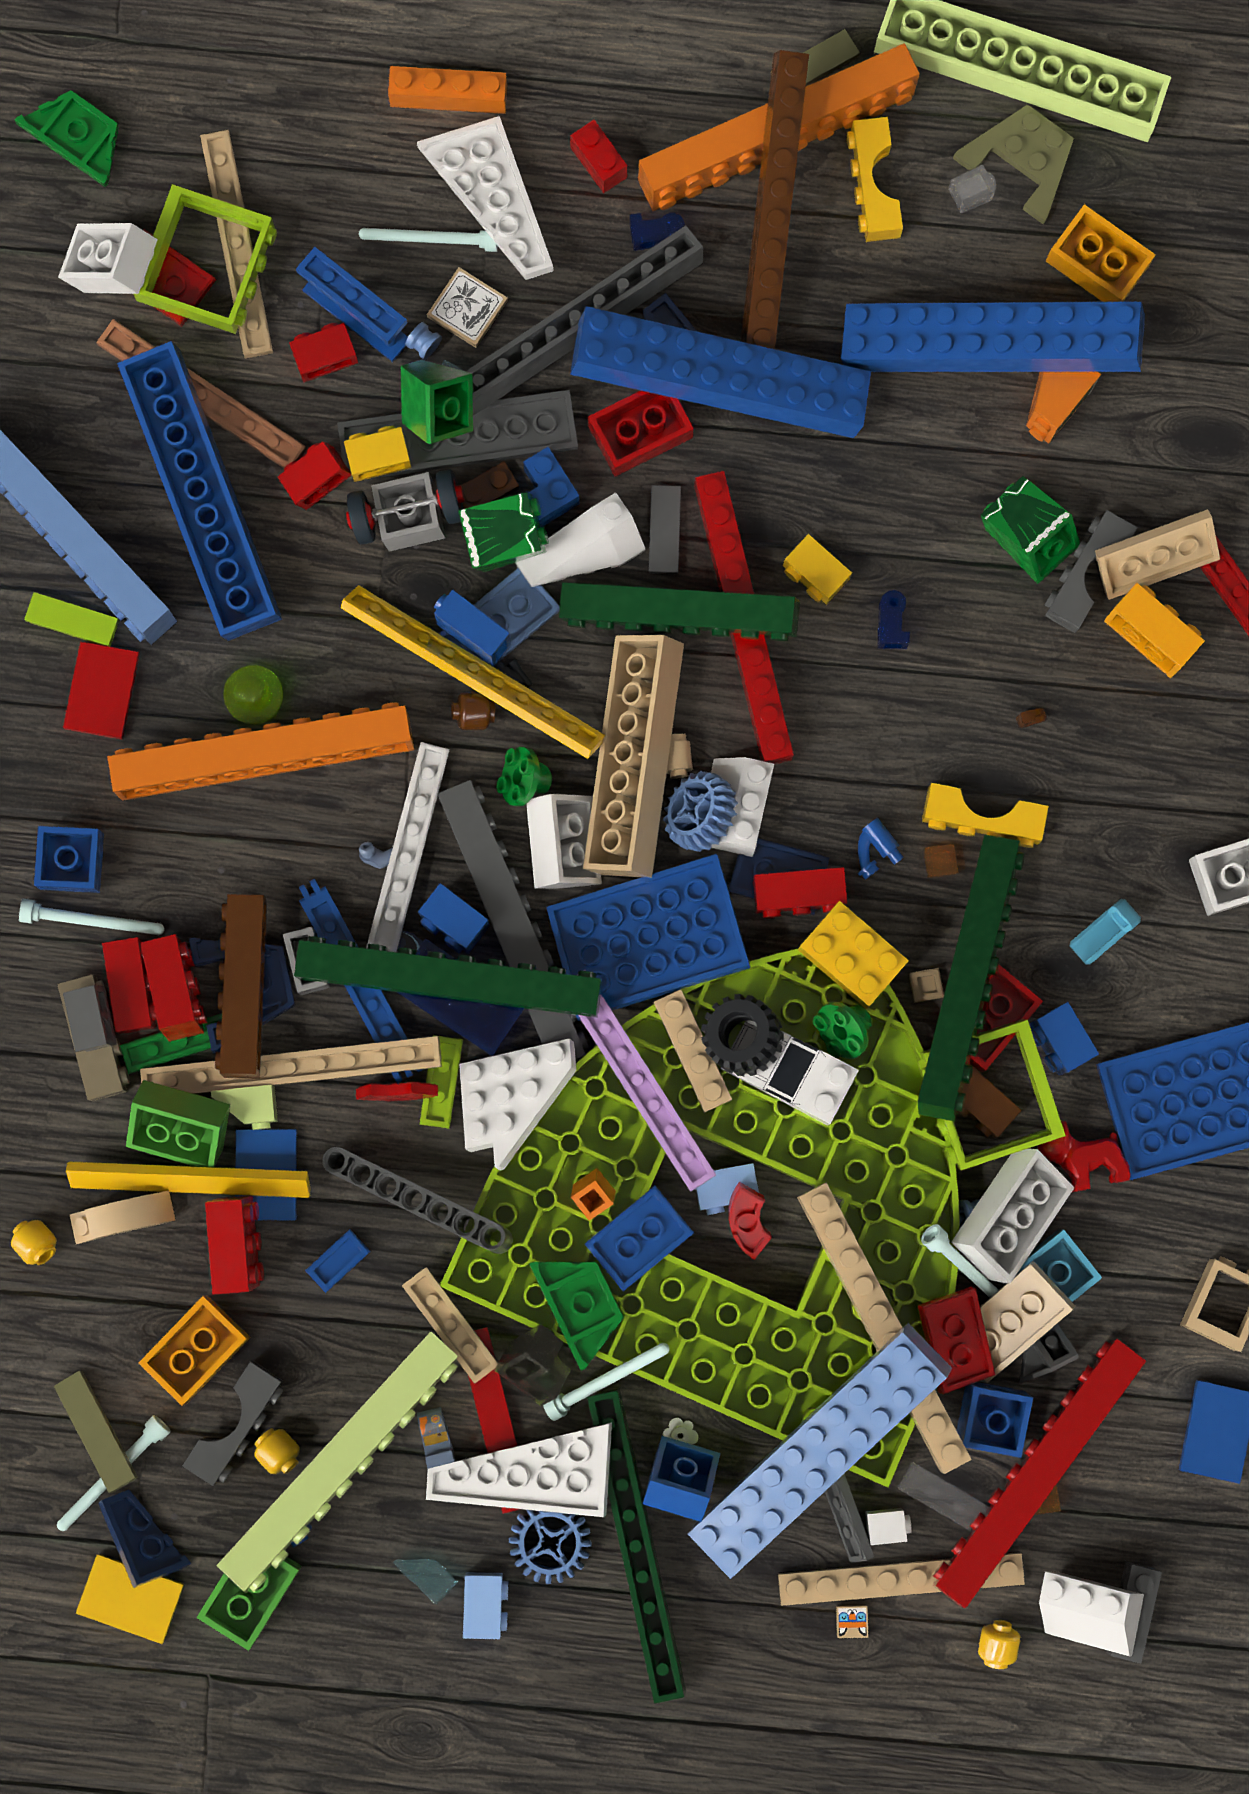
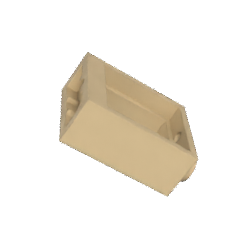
[1180,1256,1249,1352]

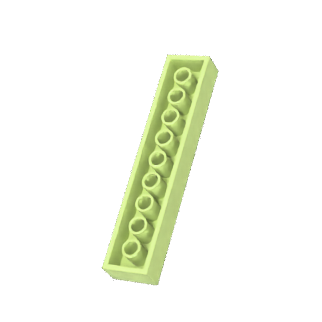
[874,0,1171,143]
[216,1332,458,1593]

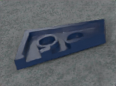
[98,1490,191,1588]

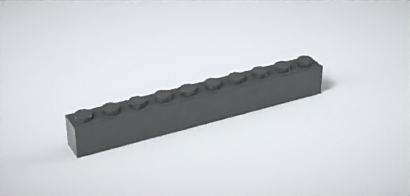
[466,225,703,416]
[437,780,589,1061]

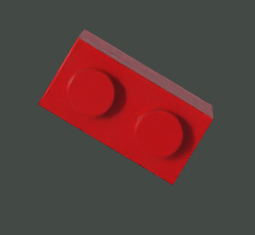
[570,120,628,194]
[289,323,358,383]
[277,441,352,510]

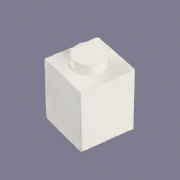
[865,1508,912,1545]

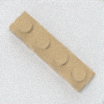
[653,990,732,1113]
[402,1267,499,1384]

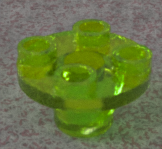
[223,665,283,724]

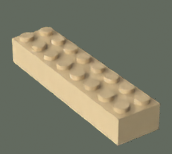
[583,635,684,878]

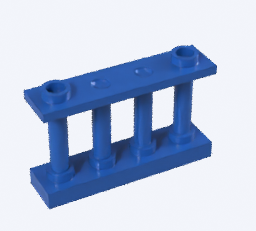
[296,247,408,363]

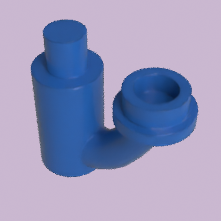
[857,818,904,880]

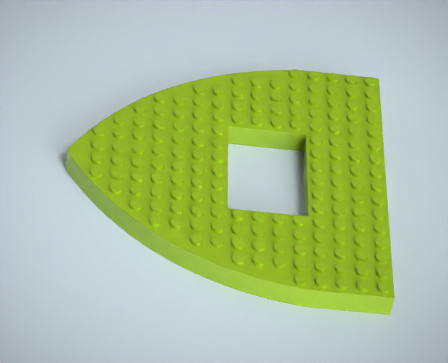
[440,949,960,1487]

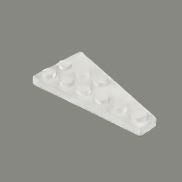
[417,116,553,280]
[426,1422,612,1517]

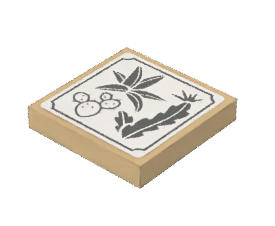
[427,267,508,348]

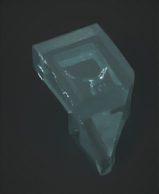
[393,1559,458,1605]

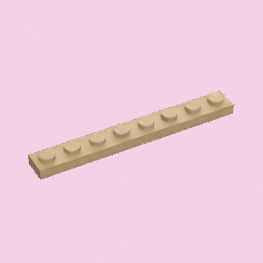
[778,1552,1025,1606]

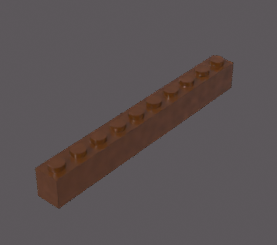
[740,50,809,349]

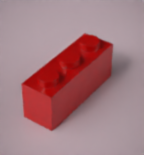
[753,867,847,918]
[102,937,157,1034]

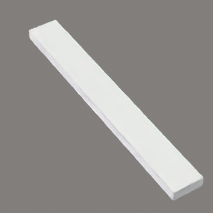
[366,742,450,952]

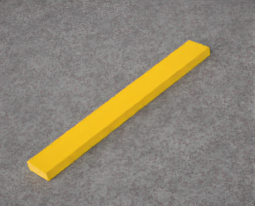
[66,1162,311,1198]

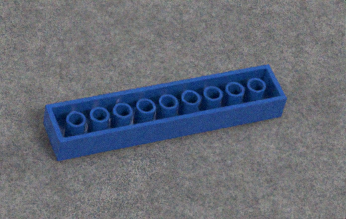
[841,302,1145,372]
[570,306,871,438]
[117,341,282,641]

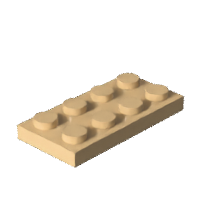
[1095,509,1220,600]
[980,1261,1075,1383]

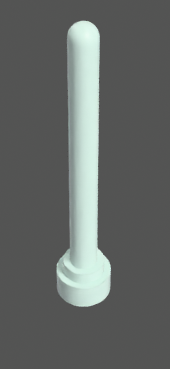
[359,228,498,252]
[19,898,164,935]
[921,1224,999,1298]
[543,1343,670,1421]
[57,1415,171,1531]

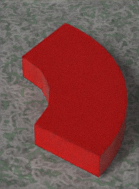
[356,1082,438,1101]
[728,1182,772,1260]

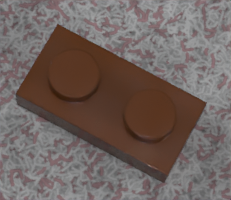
[462,461,519,509]

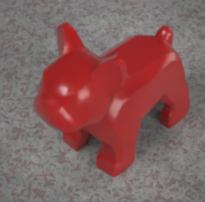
[1037,1121,1130,1192]

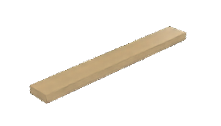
[200,130,273,359]

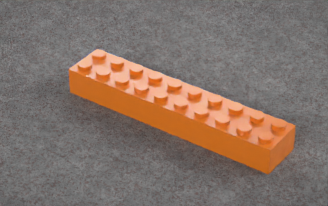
[638,43,920,211]
[107,702,414,801]

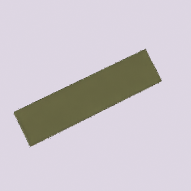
[54,1371,138,1493]

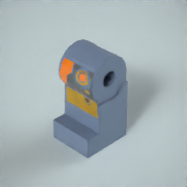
[417,1407,456,1469]

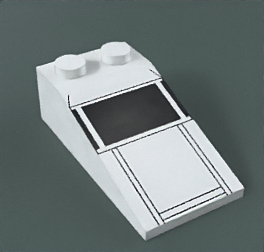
[720,1021,859,1126]

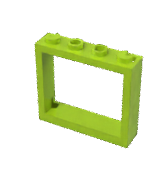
[133,184,277,334]
[918,1019,1066,1170]

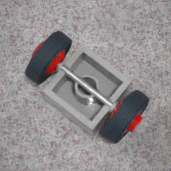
[346,469,465,551]

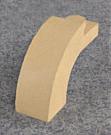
[70,1191,175,1244]

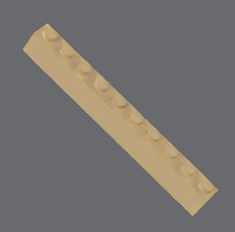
[797,1182,971,1474]

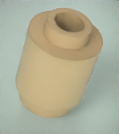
[666,734,693,779]

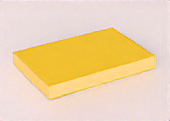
[76,1553,184,1644]

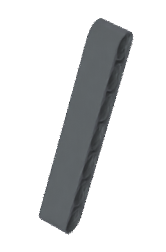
[322,1147,513,1254]

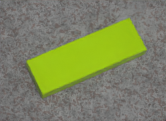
[24,592,119,647]
[420,1035,463,1129]

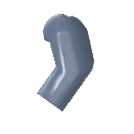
[359,842,393,869]

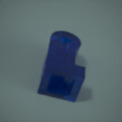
[629,213,685,251]
[877,590,910,650]

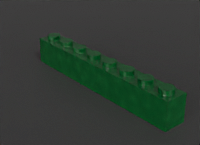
[559,582,800,641]

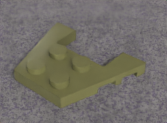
[953,104,1074,224]

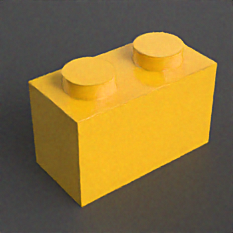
[344,426,411,482]
[783,534,852,605]

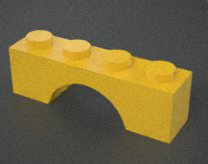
[847,117,903,242]
[922,783,1049,848]

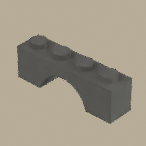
[1045,510,1138,633]
[182,1361,284,1486]

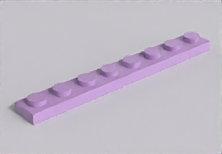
[577,970,716,1192]

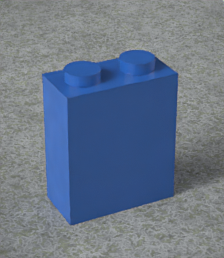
[434,590,511,667]

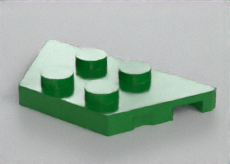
[15,90,119,188]
[529,1262,624,1371]

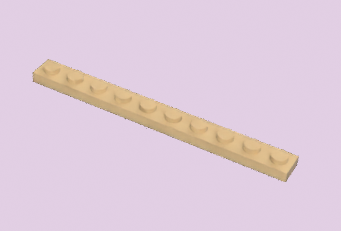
[140,1036,442,1094]

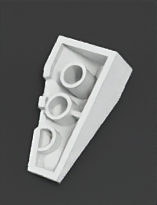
[515,493,646,587]

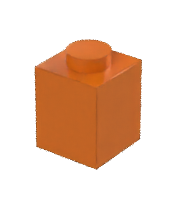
[571,1168,616,1221]

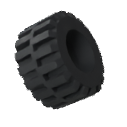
[701,994,784,1076]

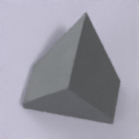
[1019,1323,1079,1384]

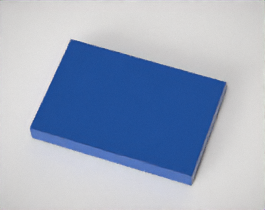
[235,1129,297,1221]
[585,1186,694,1291]
[1179,1380,1249,1484]

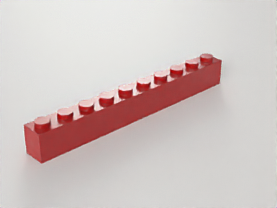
[694,471,794,765]
[933,1339,1146,1609]

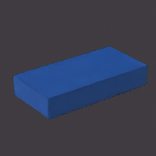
[305,1229,371,1293]

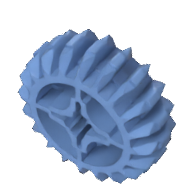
[663,771,738,852]
[509,1510,592,1584]

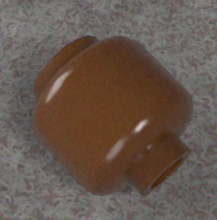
[451,692,495,730]

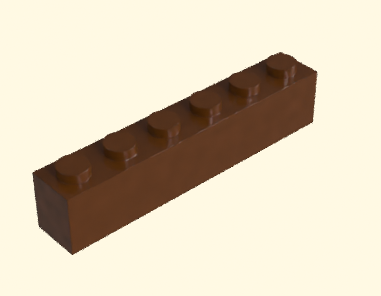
[215,894,267,1078]

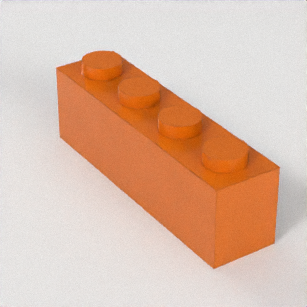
[388,66,507,114]

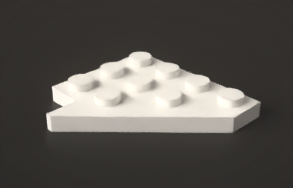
[459,1039,576,1170]

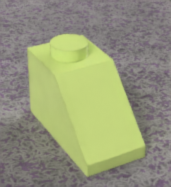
[211,1085,278,1130]

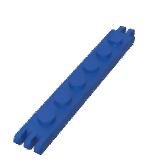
[299,879,424,1084]

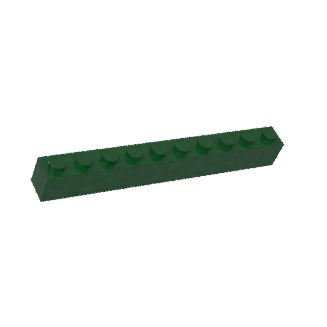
[917,835,1025,1122]
[294,936,602,1018]
[587,1388,686,1704]

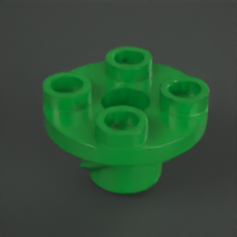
[497,747,552,807]
[813,1002,872,1059]

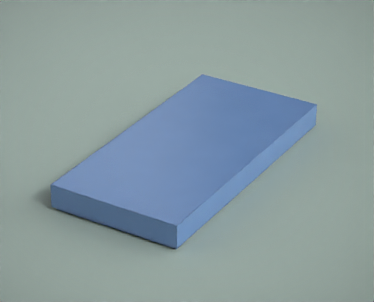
[439,568,560,662]

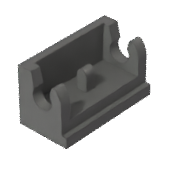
[63,985,117,1052]

